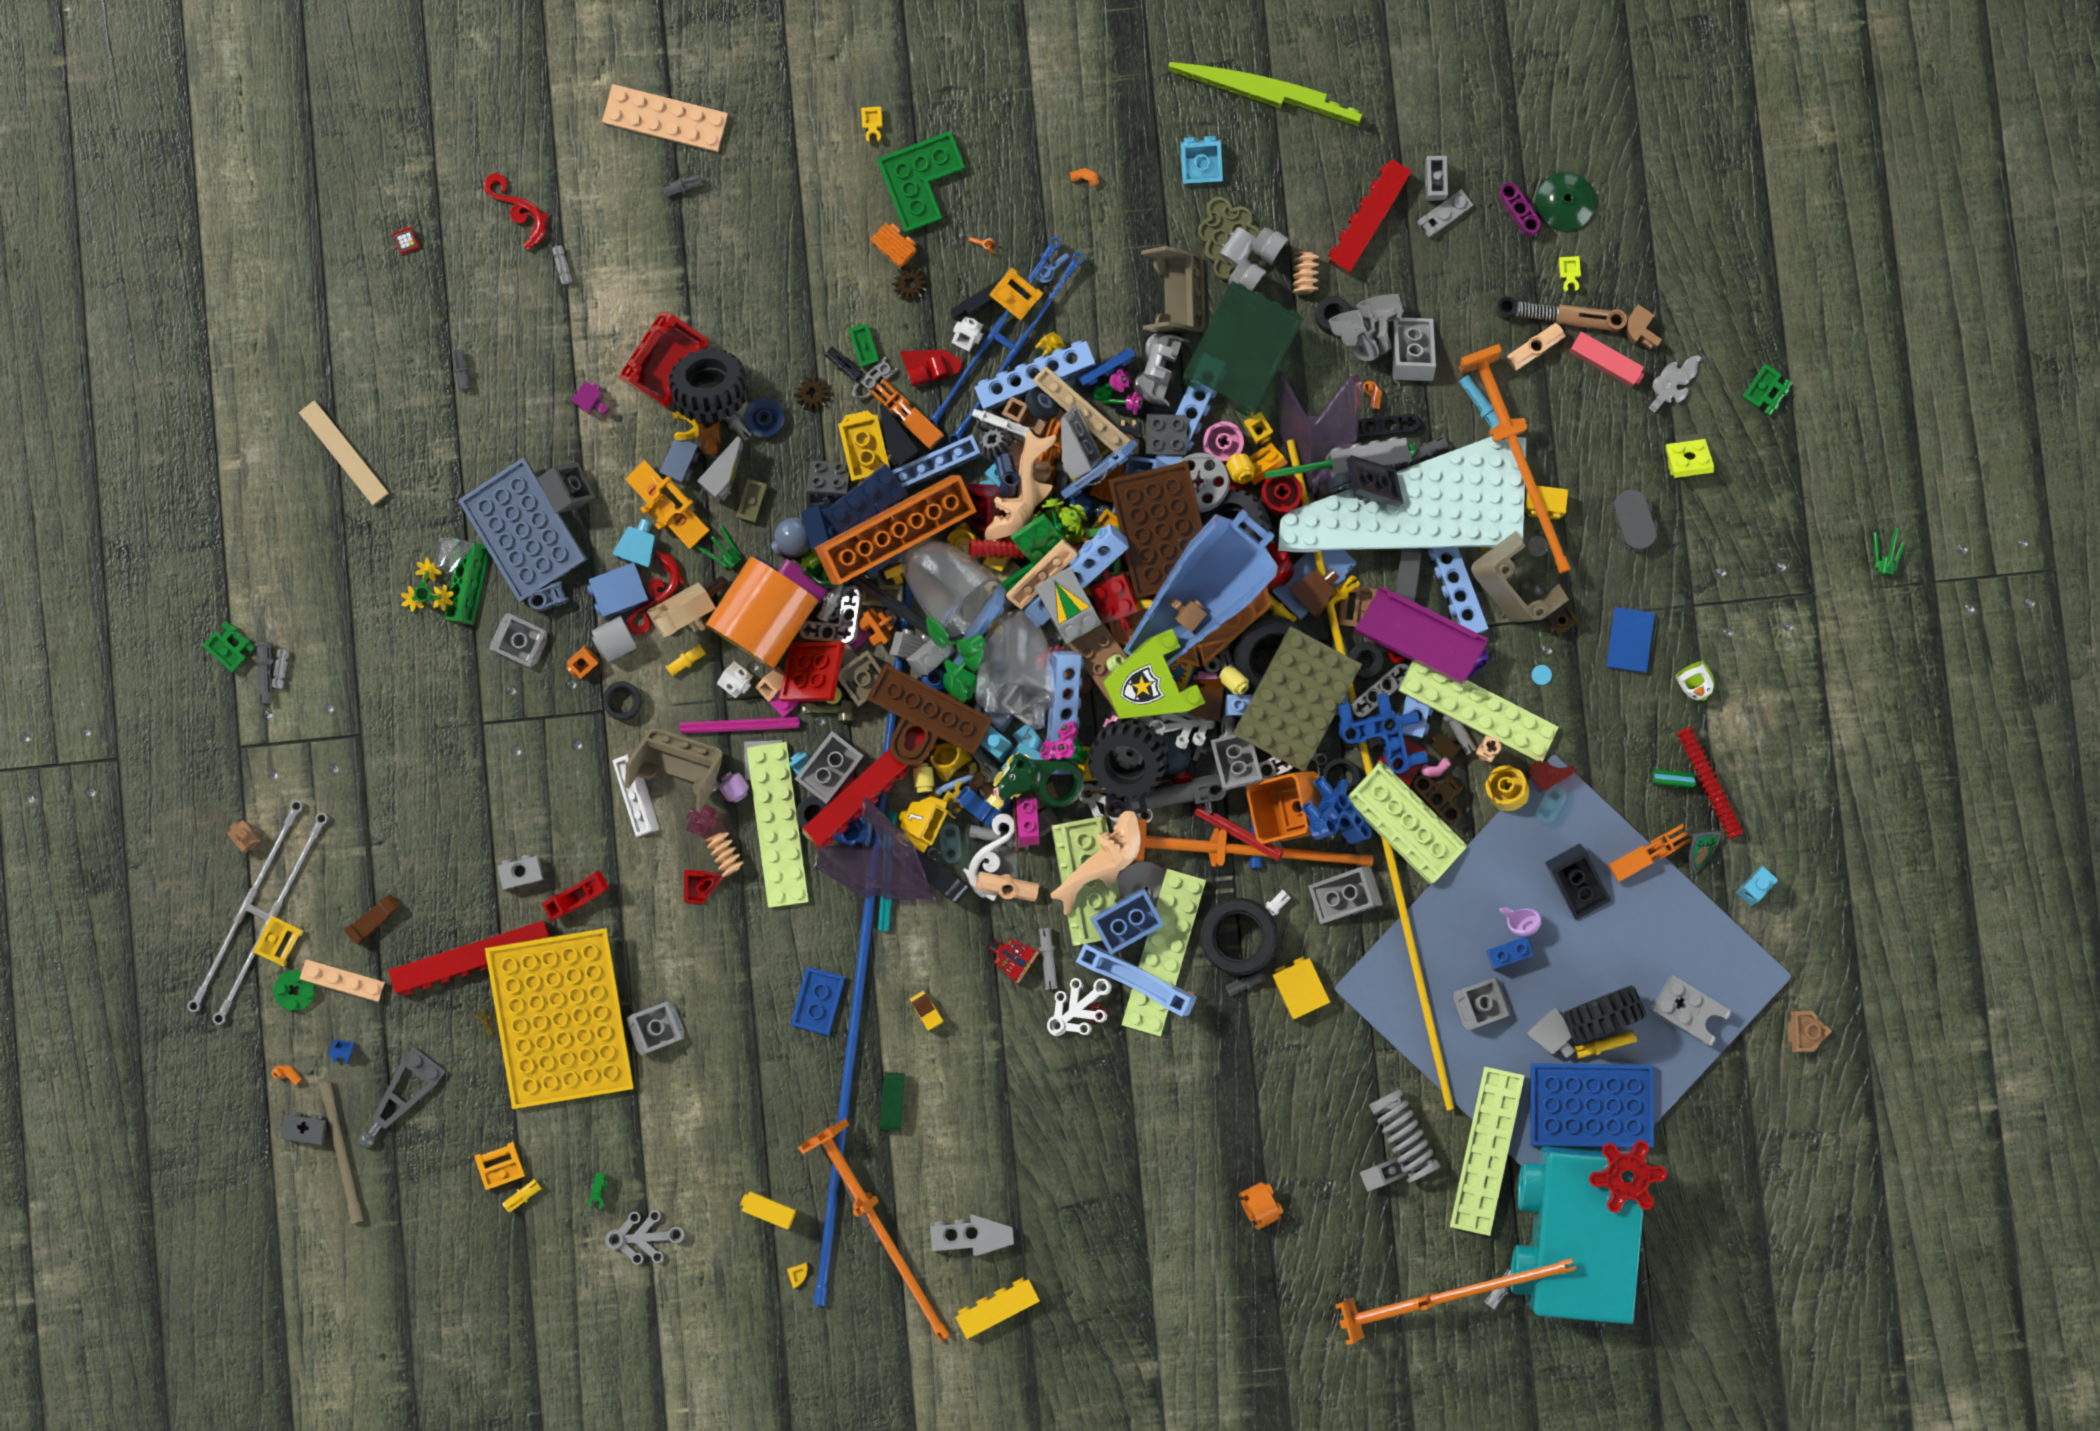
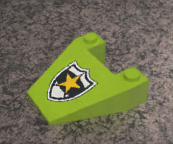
[1103,629,1205,719]

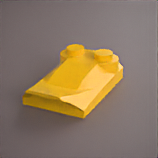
[838,410,890,483]

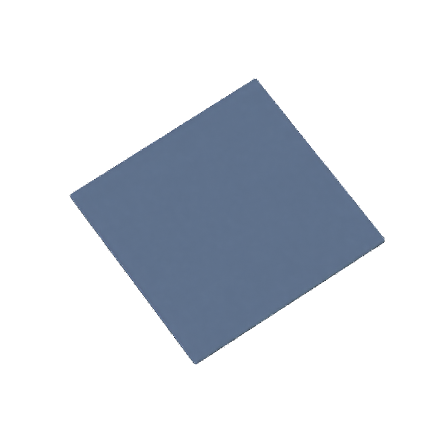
[1334,755,1791,1166]

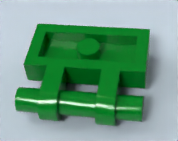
[1742,364,1793,416]
[202,621,256,673]

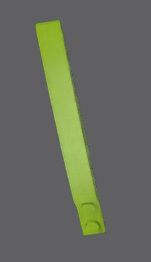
[1168,62,1362,126]

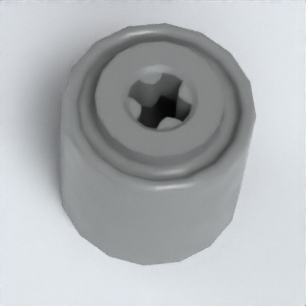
[592,616,637,662]

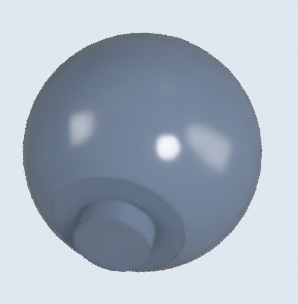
[771,517,811,558]

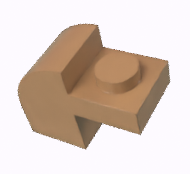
[1625,304,1662,350]
[1002,396,1051,437]

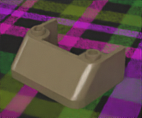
[1141,246,1205,334]
[1471,531,1569,622]
[625,729,722,812]

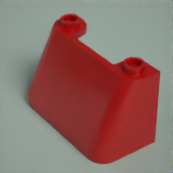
[619,312,710,408]

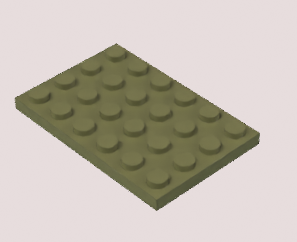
[1233,626,1362,772]

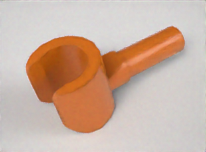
[969,237,998,254]

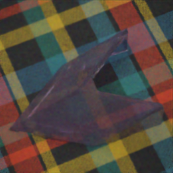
[1277,371,1362,497]
[815,796,936,902]

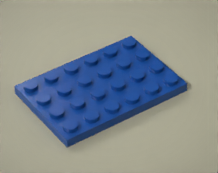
[1530,1063,1654,1147]

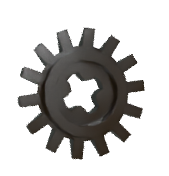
[892,266,928,301]
[794,375,830,411]

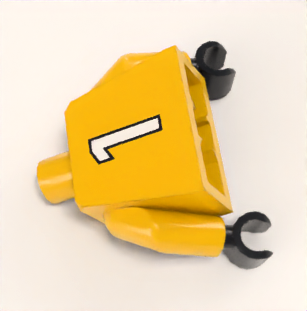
[899,796,962,861]

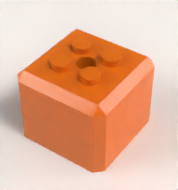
[1246,771,1322,844]

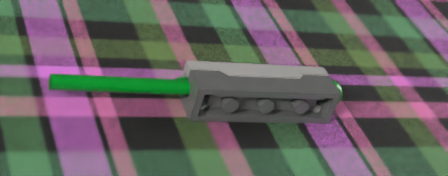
[1264,437,1416,479]

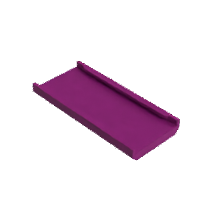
[1354,586,1488,685]

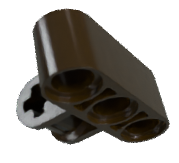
[1413,773,1465,825]

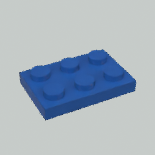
[1075,348,1135,387]

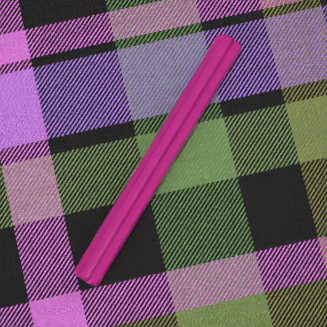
[679,717,800,734]

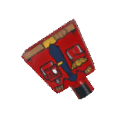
[988,939,1040,985]

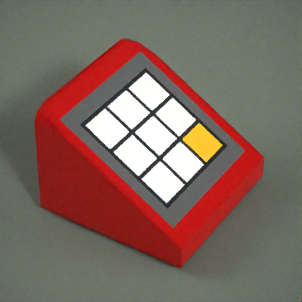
[392,227,420,254]

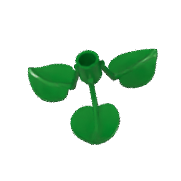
[926,615,986,704]

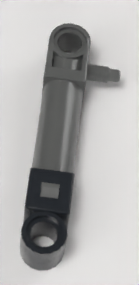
[1105,774,1226,818]

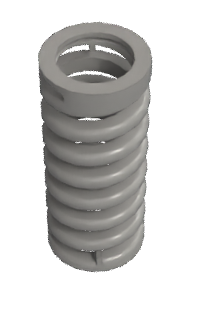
[1369,1089,1441,1183]

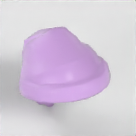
[1499,907,1542,937]

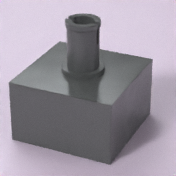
[538,462,595,514]

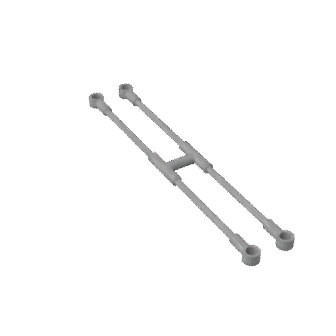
[187,800,329,1025]

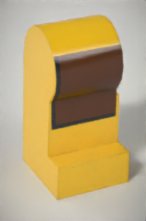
[910,991,944,1031]

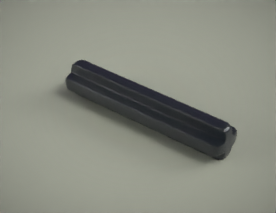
[1115,404,1174,417]

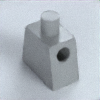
[1525,1008,1575,1058]

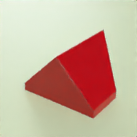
[684,870,724,904]

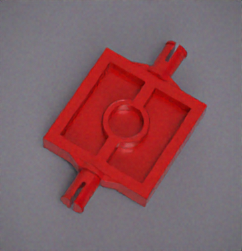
[1089,568,1141,631]

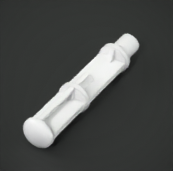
[972,409,1031,438]

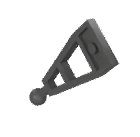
[358,1046,446,1149]

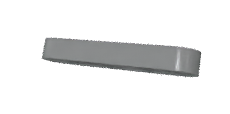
[1350,664,1409,719]

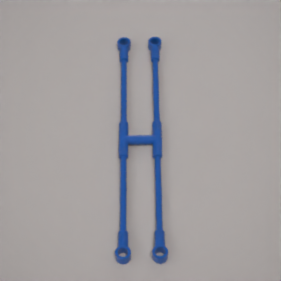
[928,237,1084,444]

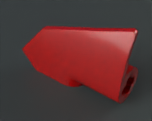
[900,350,963,387]

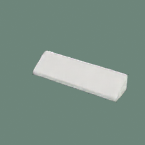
[612,754,660,837]

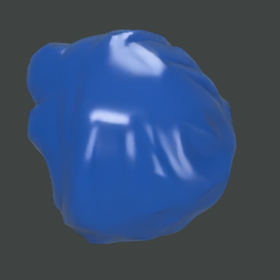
[833,815,868,846]

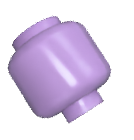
[718,772,749,803]

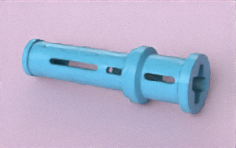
[1459,375,1499,430]

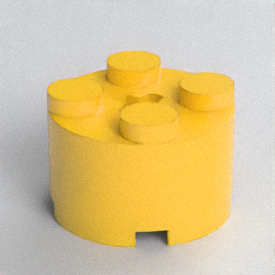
[1486,765,1529,811]

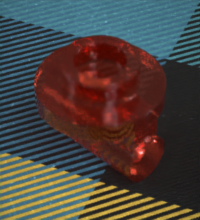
[1088,1002,1110,1026]

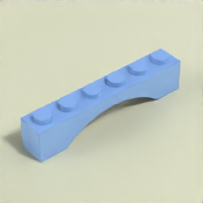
[1076,943,1197,1017]

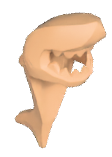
[985,430,1057,541]
[1050,811,1141,915]

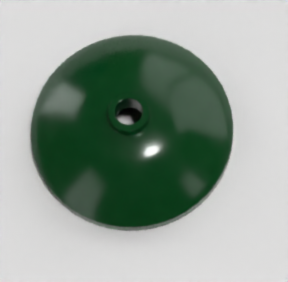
[1536,172,1596,231]

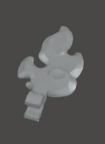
[1649,356,1701,413]

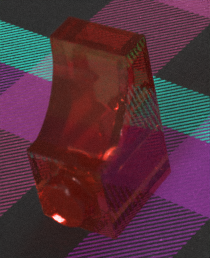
[1528,760,1577,793]

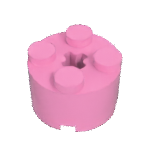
[1203,421,1244,465]

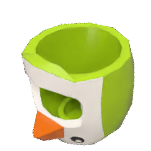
[1675,660,1715,701]

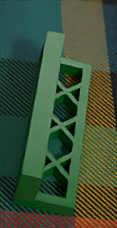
[443,541,489,625]

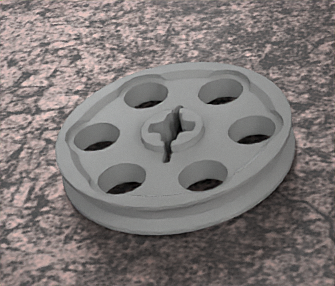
[1178,453,1230,513]

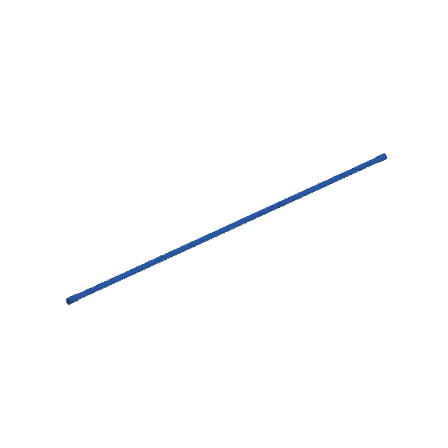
[813,579,916,1306]

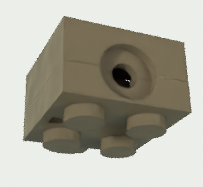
[838,644,881,707]

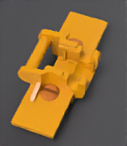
[625,460,710,549]

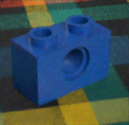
[1486,936,1533,970]

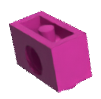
[1016,798,1039,846]

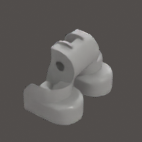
[1218,227,1289,301]
[1329,294,1404,361]
[1133,333,1190,408]

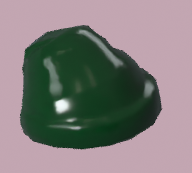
[802,562,836,588]

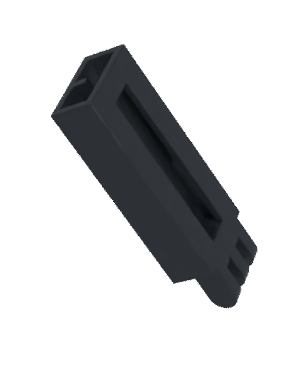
[951,276,1019,320]

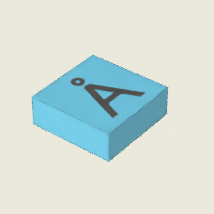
[1012,725,1039,746]

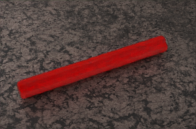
[1194,804,1283,860]

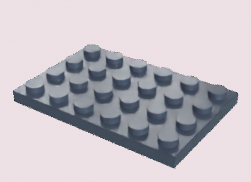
[458,457,587,603]

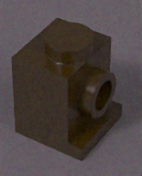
[1546,605,1580,636]
[1430,731,1463,762]

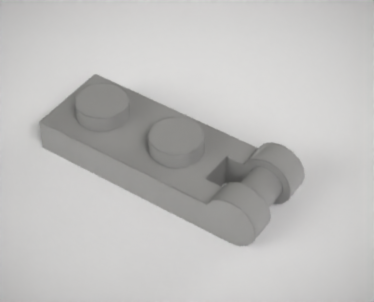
[1417,189,1473,238]

